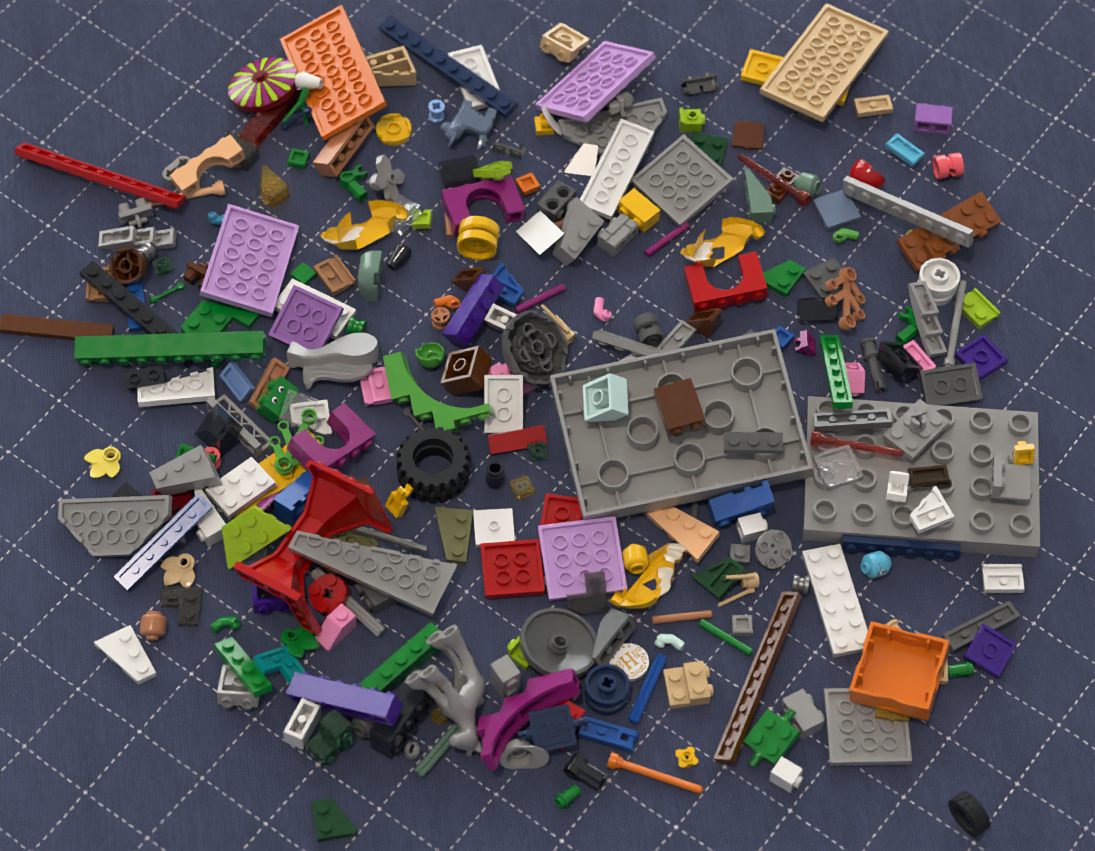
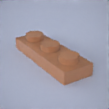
[247,357,290,410]

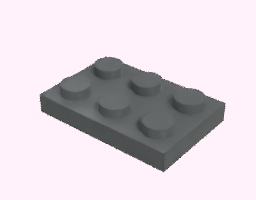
[919,363,983,406]

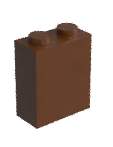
[654,378,705,437]

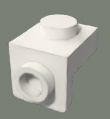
[886,471,909,502]

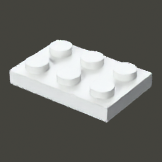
[484,375,523,433]
[205,457,276,519]

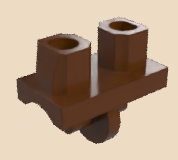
[183,260,210,290]

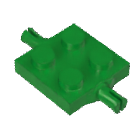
[743,707,801,768]

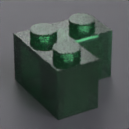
[306,709,353,768]

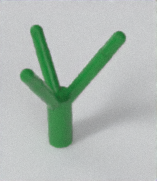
[282,87,310,126]

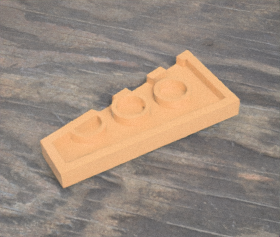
[644,506,720,563]

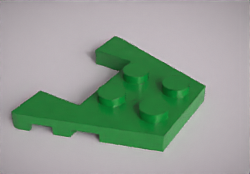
[180,300,259,369]

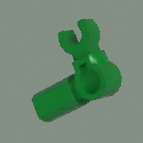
[340,164,368,202]
[895,306,919,346]

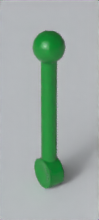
[149,282,185,304]

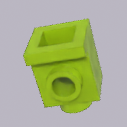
[678,108,705,133]

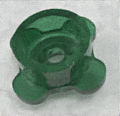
[152,256,173,275]
[527,441,548,461]

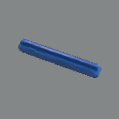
[628,653,667,724]

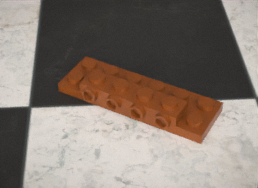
[896,191,1002,272]

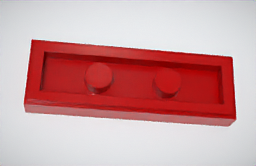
[487,425,547,454]

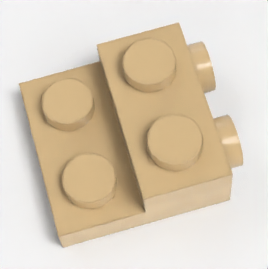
[539,23,590,63]
[663,661,713,709]

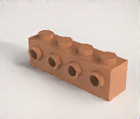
[313,117,374,177]

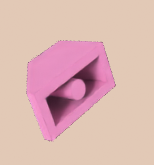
[845,362,865,396]
[315,603,357,652]

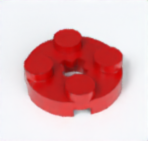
[308,574,349,614]

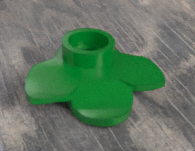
[281,626,319,658]

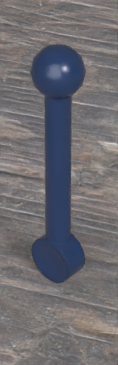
[281,106,312,130]

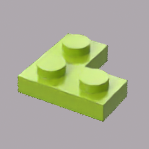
[473,161,513,180]

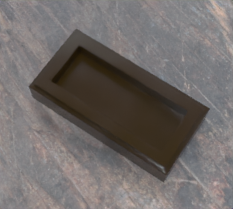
[907,464,950,488]

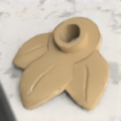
[161,553,196,590]

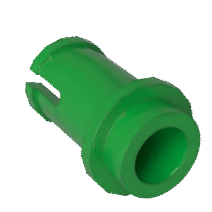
[948,661,974,678]
[554,784,581,809]

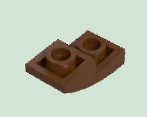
[766,167,799,204]

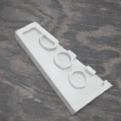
[137,367,215,407]

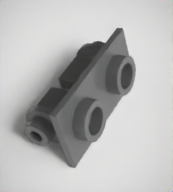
[681,73,719,95]

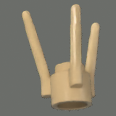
[541,305,577,346]
[718,572,760,607]

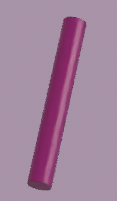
[644,222,690,257]
[514,283,566,314]

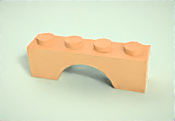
[170,135,245,198]

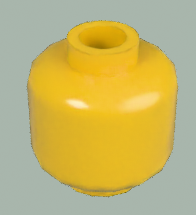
[622,544,649,574]

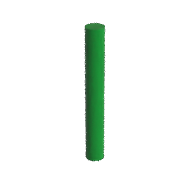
[699,619,753,656]

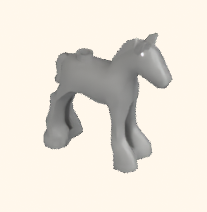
[405,625,486,757]

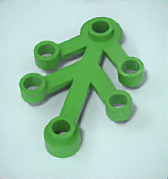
[269,408,324,475]

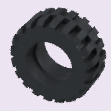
[396,427,470,503]

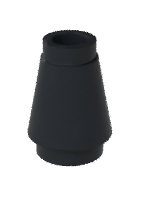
[386,243,412,271]

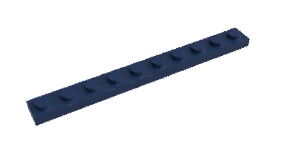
[378,15,518,118]

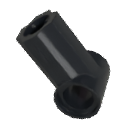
[563,753,607,791]

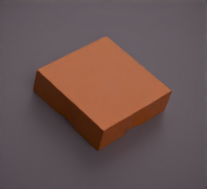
[849,621,949,721]

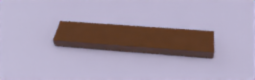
[0,314,114,340]

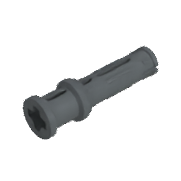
[859,337,887,393]

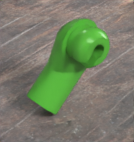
[832,228,859,243]

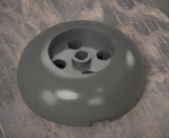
[501,310,568,386]

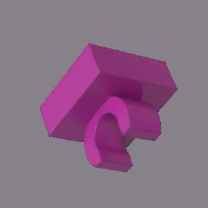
[794,330,816,356]

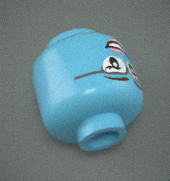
[861,551,891,579]

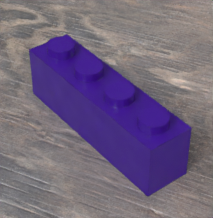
[442,274,505,347]

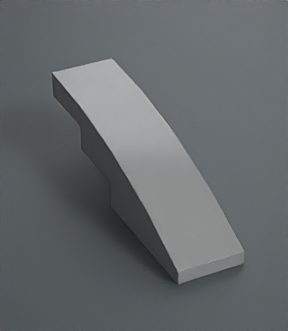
[98,226,177,250]
[908,281,947,358]

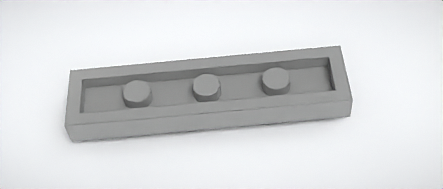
[592,330,666,356]

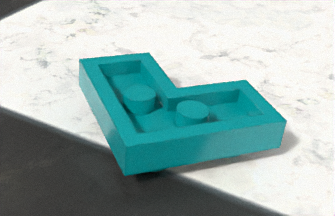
[252,646,306,684]

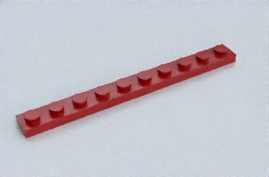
[15,143,186,209]

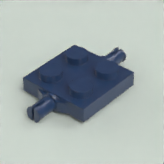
[517,704,587,751]

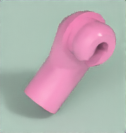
[593,297,612,322]

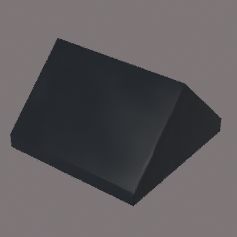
[438,155,481,189]
[877,341,924,384]

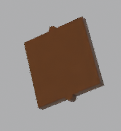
[732,120,765,151]

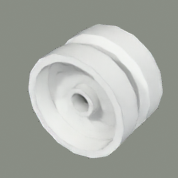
[918,258,960,306]

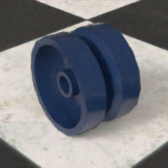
[584,664,630,716]

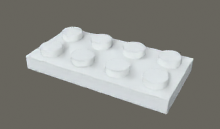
[448,45,500,110]
[274,279,356,340]

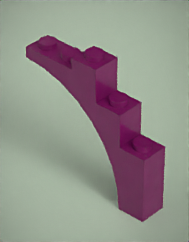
[476,668,580,771]

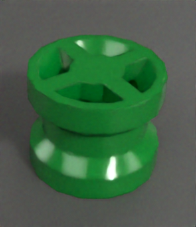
[346,317,367,335]

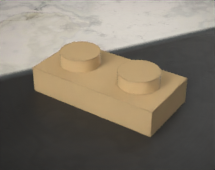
[853,95,893,118]

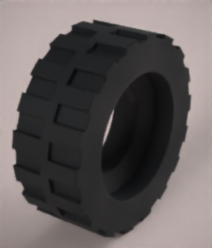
[948,791,991,838]

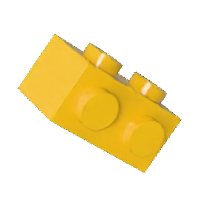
[618,189,660,233]

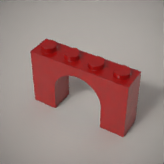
[684,252,767,312]

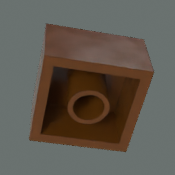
[441,346,492,396]

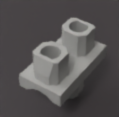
[604,92,633,117]
[118,198,152,229]

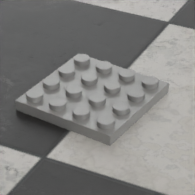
[631,134,734,226]
[824,688,912,766]

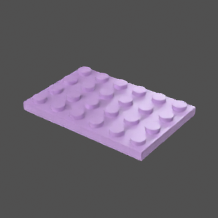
[535,41,656,123]
[199,204,299,317]

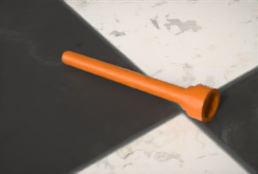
[607,752,703,794]

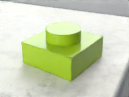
[411,210,432,229]

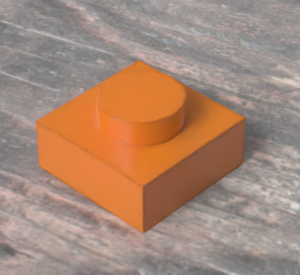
[515,172,540,196]

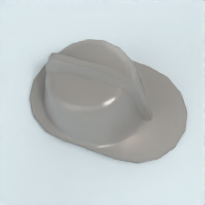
[499,739,549,769]

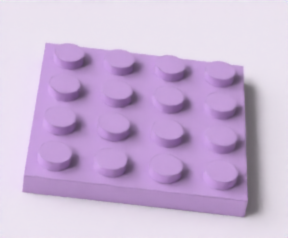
[538,516,628,602]

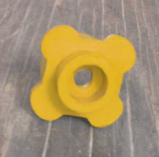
[675,747,698,768]

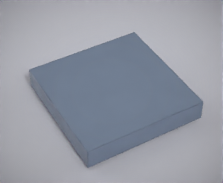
[812,190,861,231]

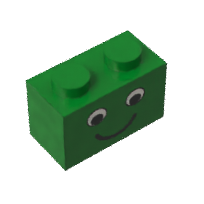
[256,376,299,423]

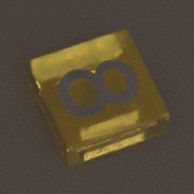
[509,475,535,500]

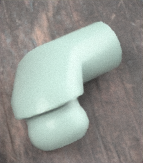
[655,634,686,651]

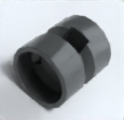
[633,312,664,347]

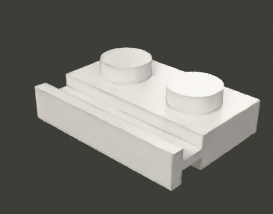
[981,564,1024,593]

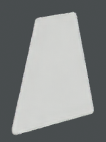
[565,144,598,176]

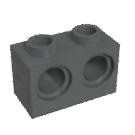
[537,180,576,223]

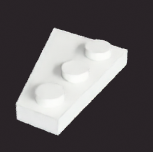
[94,625,157,685]

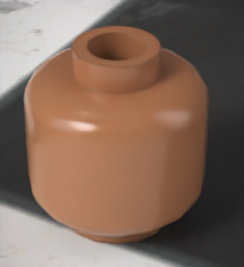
[140,611,167,641]

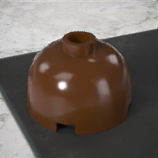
[109,247,148,285]

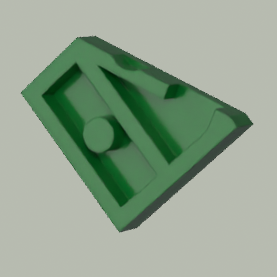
[763,260,806,297]

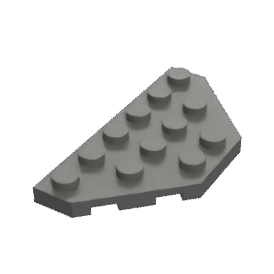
[558,98,667,156]
[58,495,172,557]

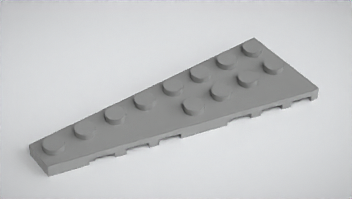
[288,531,458,616]

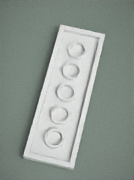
[580,119,654,220]
[802,544,868,658]

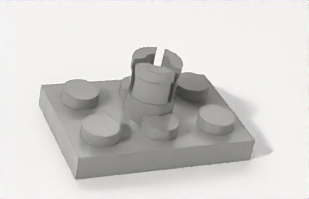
[882,399,950,461]

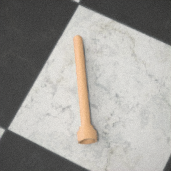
[146,181,226,207]

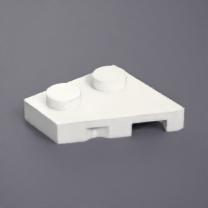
[909,486,954,534]

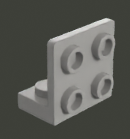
[990,452,1031,501]

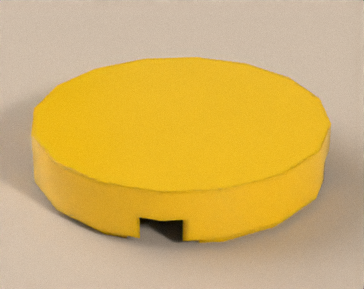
[376,113,412,146]

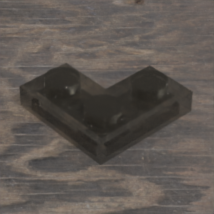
[566,571,608,614]
[160,586,203,627]

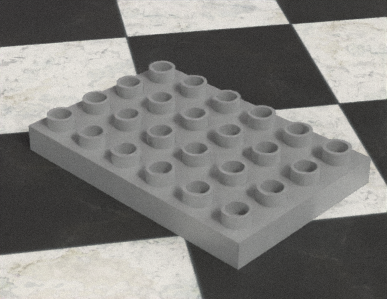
[550,329,813,520]
[802,396,1040,558]

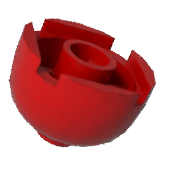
[849,159,886,189]

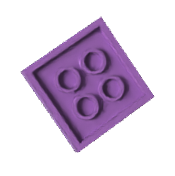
[268,285,344,349]

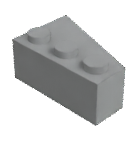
[149,445,223,495]

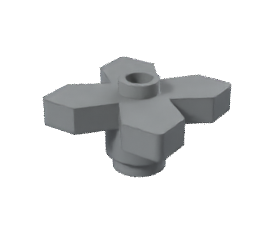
[369,154,405,203]

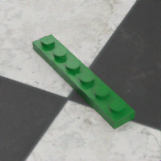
[819,335,853,409]

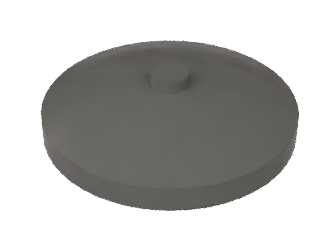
[519,608,597,677]

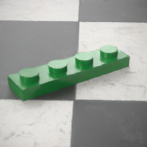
[214,637,272,698]

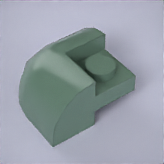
[358,251,382,303]

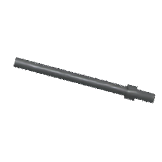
[349,526,428,554]

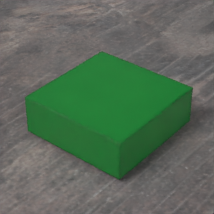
[287,148,310,170]
[290,262,317,285]

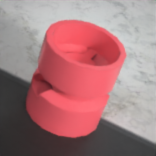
[933,152,964,180]

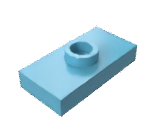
[885,133,925,168]

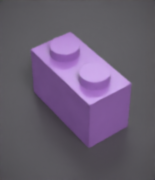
[913,103,953,135]

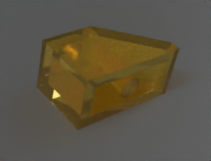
[260,165,290,209]

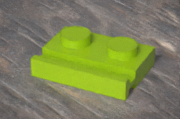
[954,288,1000,330]

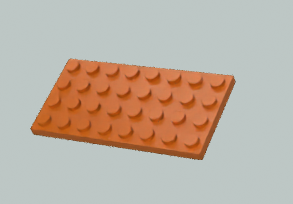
[280,5,388,141]

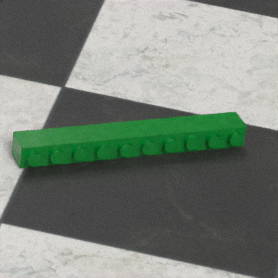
[74,331,266,366]

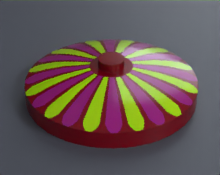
[228,57,298,112]

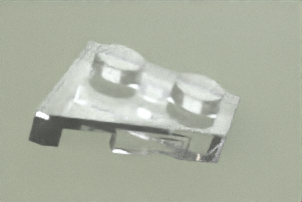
[391,195,424,237]

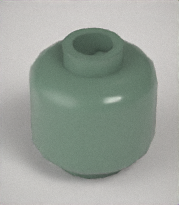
[793,172,822,198]

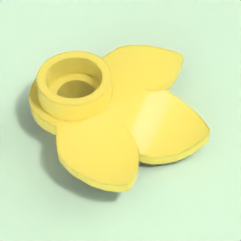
[84,447,121,478]

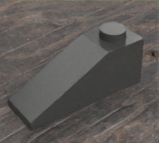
[592,608,636,666]

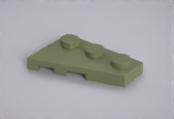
[434,506,473,565]

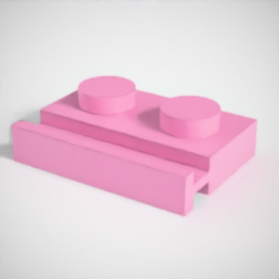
[360,367,392,407]

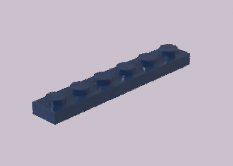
[841,535,960,561]

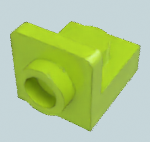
[507,635,531,671]

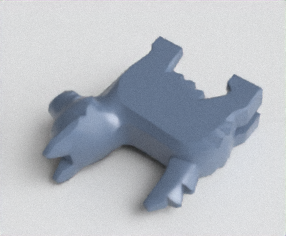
[440,99,497,150]

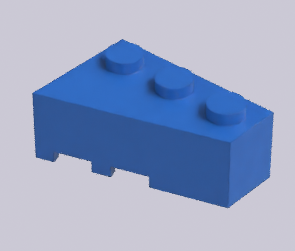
[273,470,312,528]
[706,480,775,528]

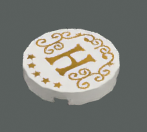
[609,643,649,682]

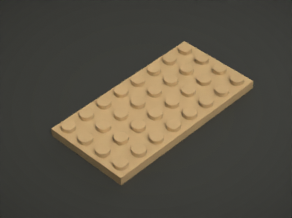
[760,4,888,122]

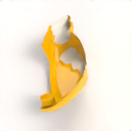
[320,200,409,250]
[680,217,765,267]
[609,543,686,609]

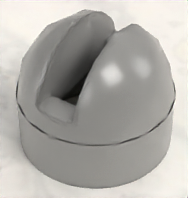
[404,742,421,760]

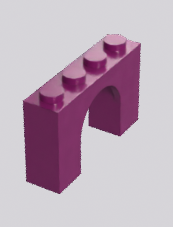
[441,175,525,236]
[287,403,376,470]

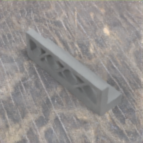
[206,394,274,458]

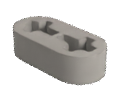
[162,156,191,185]

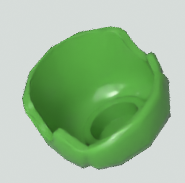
[415,342,445,369]

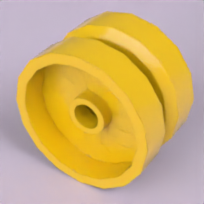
[457,216,499,261]

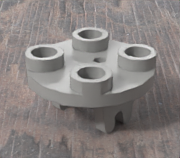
[755,529,793,569]

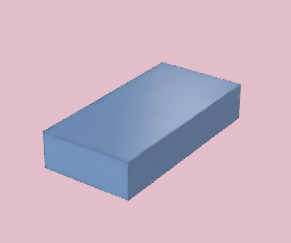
[219,362,256,402]

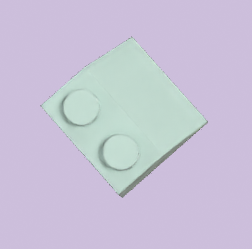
[583,373,629,422]

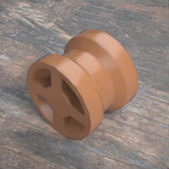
[431,307,450,331]

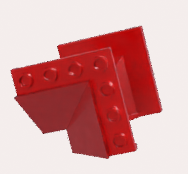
[233,460,393,636]

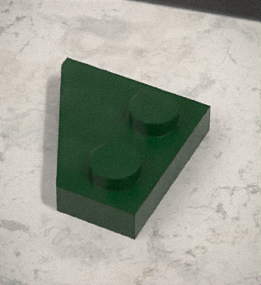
[691,557,746,600]
[311,798,357,842]

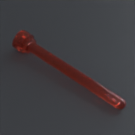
[737,153,812,207]
[810,430,904,457]

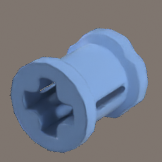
[429,100,445,123]

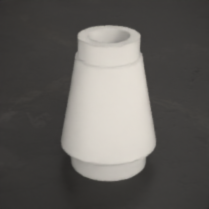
[295,72,323,89]

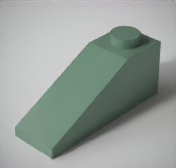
[744,168,776,223]

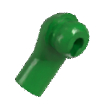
[209,616,241,633]

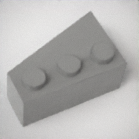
[552,197,604,266]

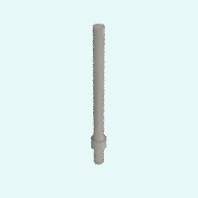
[943,280,967,367]

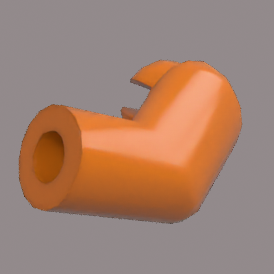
[433,295,461,310]

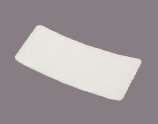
[542,103,562,135]

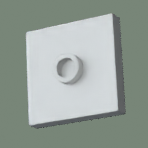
[473,508,515,548]

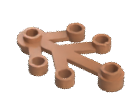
[825,267,865,330]

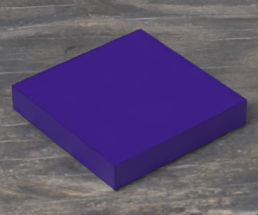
[954,334,1008,381]
[963,623,1017,678]

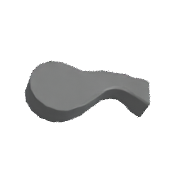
[287,333,379,390]

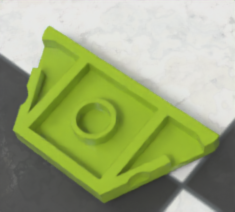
[222,505,292,569]

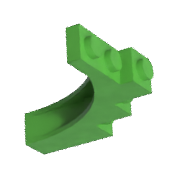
[383,351,495,436]

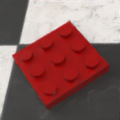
[480,539,545,599]

